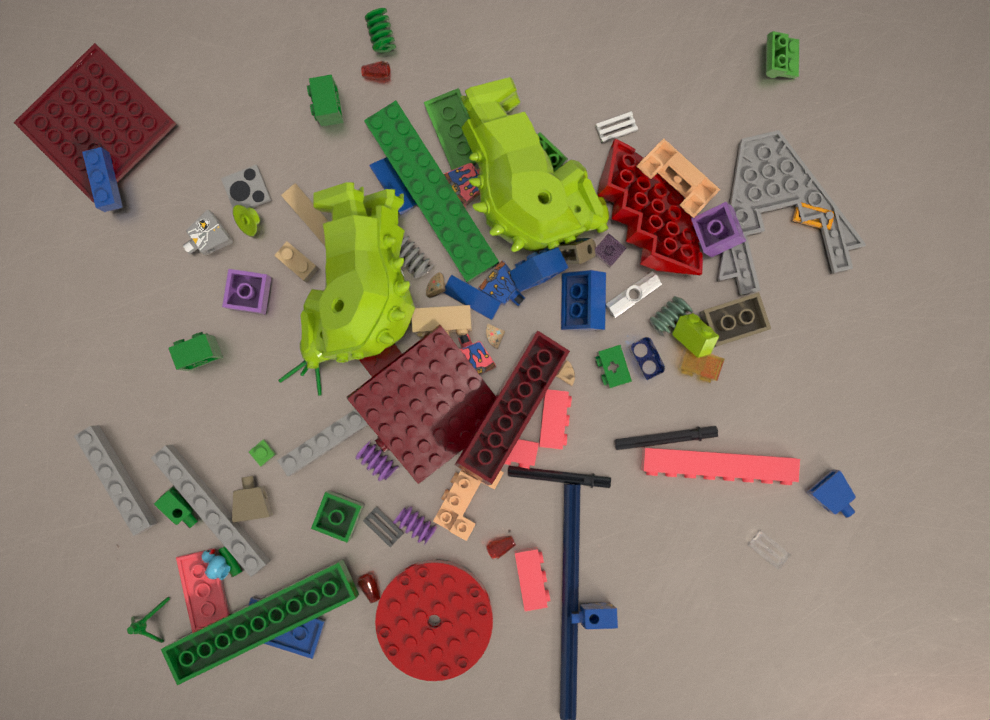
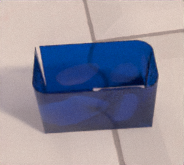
[629,337,665,380]

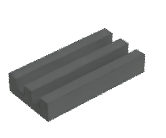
[363,506,404,547]

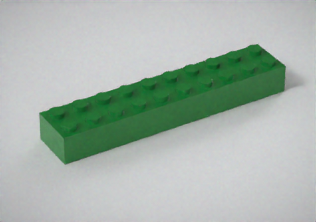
[364,100,499,284]
[161,560,360,685]

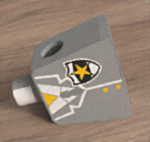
[183,210,233,255]

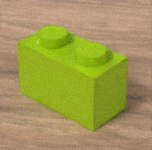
[672,313,719,358]

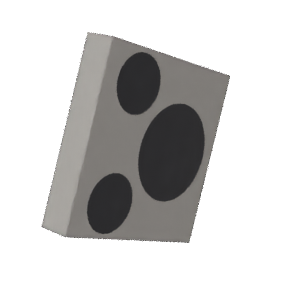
[221,165,272,208]

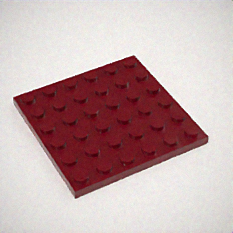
[13,43,176,203]
[347,325,495,484]

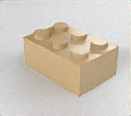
[412,305,472,338]

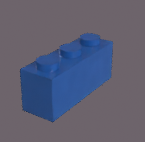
[82,147,123,212]

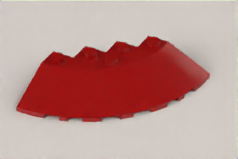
[597,139,703,276]

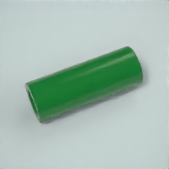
[218,546,242,577]

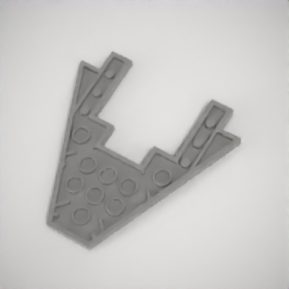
[718,130,866,296]

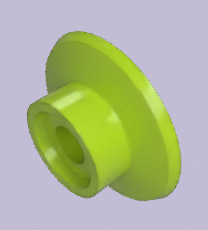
[233,205,260,236]

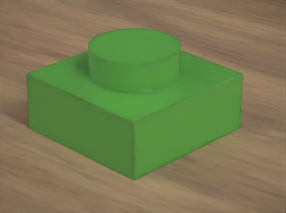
[249,439,276,467]

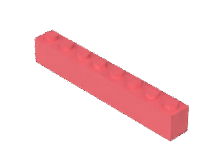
[641,447,800,485]

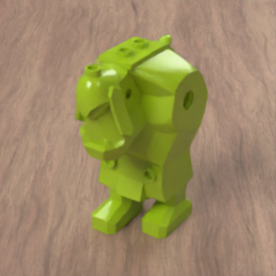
[461,77,609,252]
[299,182,415,369]

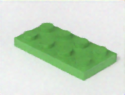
[424,88,477,170]

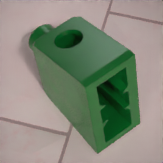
[154,485,198,529]

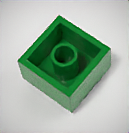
[307,74,344,126]
[168,332,223,371]
[311,490,364,543]

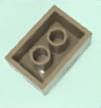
[700,292,771,347]

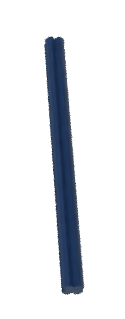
[560,484,581,720]

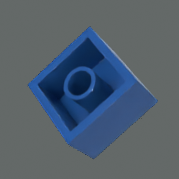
[510,247,569,292]

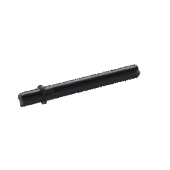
[614,426,718,450]
[508,466,611,489]

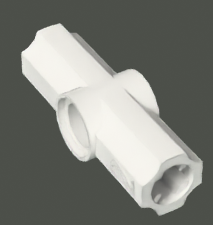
[606,271,662,318]

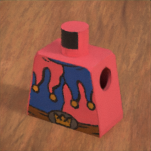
[444,163,480,207]
[458,334,496,375]

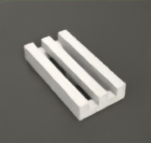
[596,111,638,143]

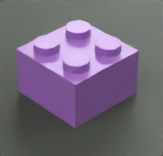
[691,202,746,257]
[222,269,271,315]

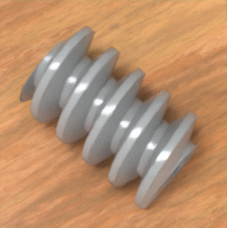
[399,236,434,279]

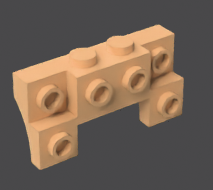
[637,139,720,218]
[433,469,504,541]

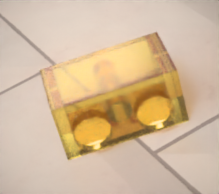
[677,347,725,383]

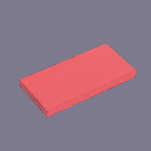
[176,548,230,633]

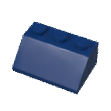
[561,270,606,330]

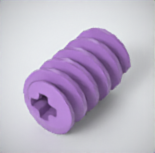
[355,440,399,481]
[393,506,437,545]

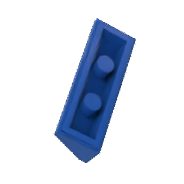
[369,158,416,215]
[442,275,501,320]

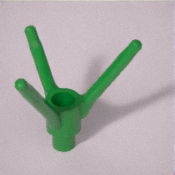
[278,360,322,396]
[127,597,170,643]

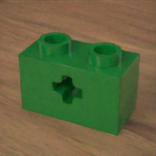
[595,345,632,389]

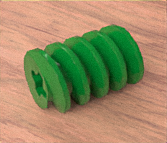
[365,8,396,53]

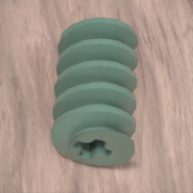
[649,296,693,337]

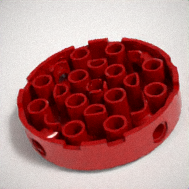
[375,559,493,681]

